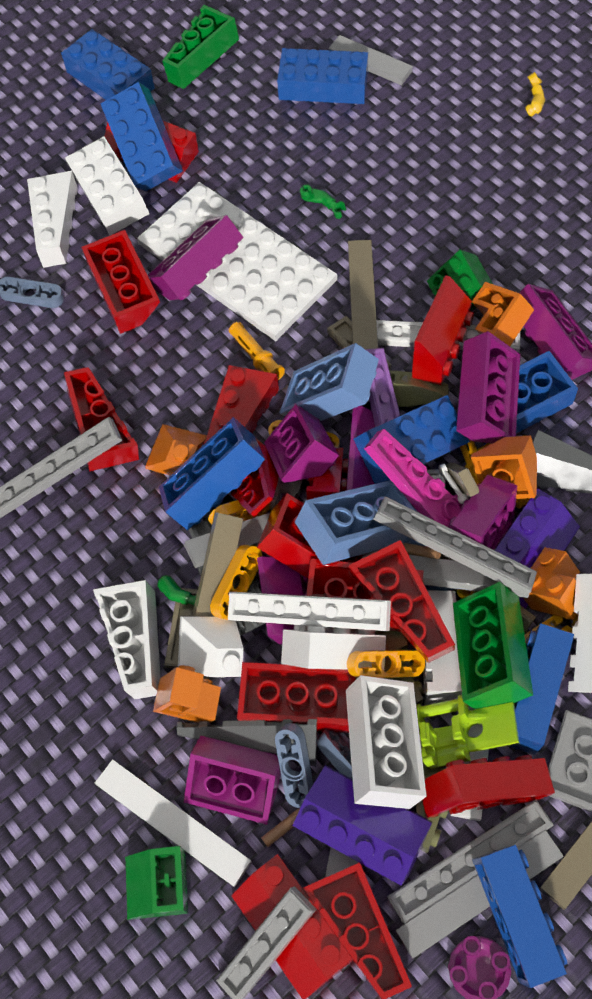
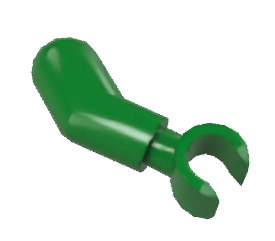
[300,184,347,219]
[157,575,197,605]

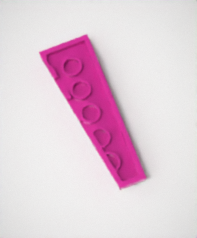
[364,429,463,527]

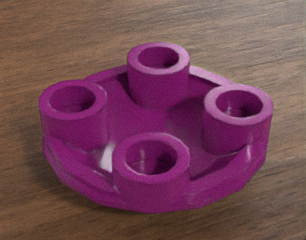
[448,936,511,999]

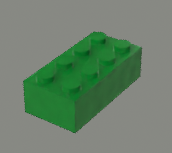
[453,582,533,709]

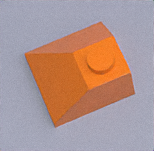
[145,424,207,476]
[471,435,537,499]

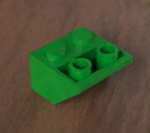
[427,249,493,310]
[125,846,188,920]

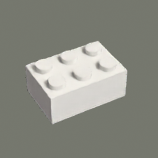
[281,625,386,670]

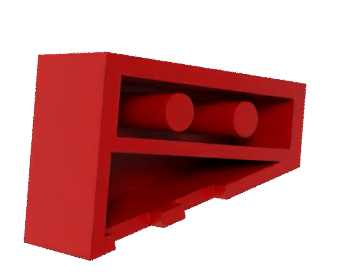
[307,448,348,500]

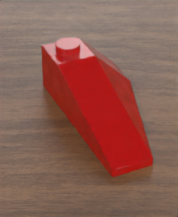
[230,439,279,516]

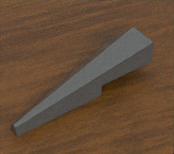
[533,430,592,494]
[177,719,318,767]

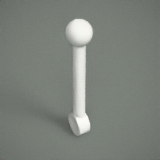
[197,208,242,227]
[439,464,469,504]

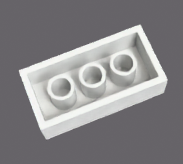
[65,136,149,235]
[346,675,427,809]

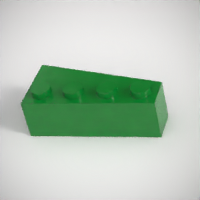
[162,5,239,89]

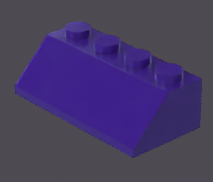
[494,489,580,609]
[292,766,433,886]

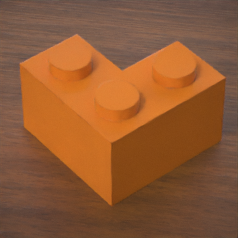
[472,282,534,346]
[523,547,580,620]
[153,665,221,723]

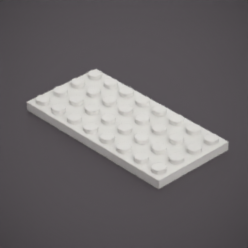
[137,182,337,341]

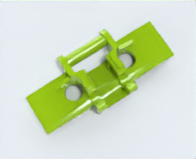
[416,695,519,769]

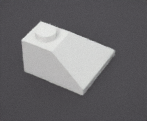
[178,616,243,677]

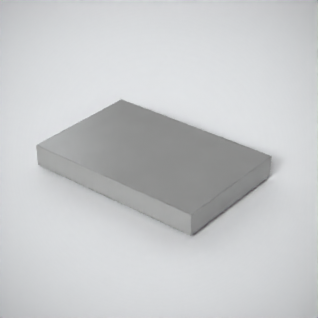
[548,710,592,812]

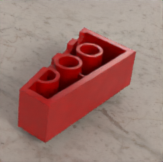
[204,365,279,444]
[64,367,139,472]
[348,540,455,663]
[422,755,555,818]
[302,862,412,999]

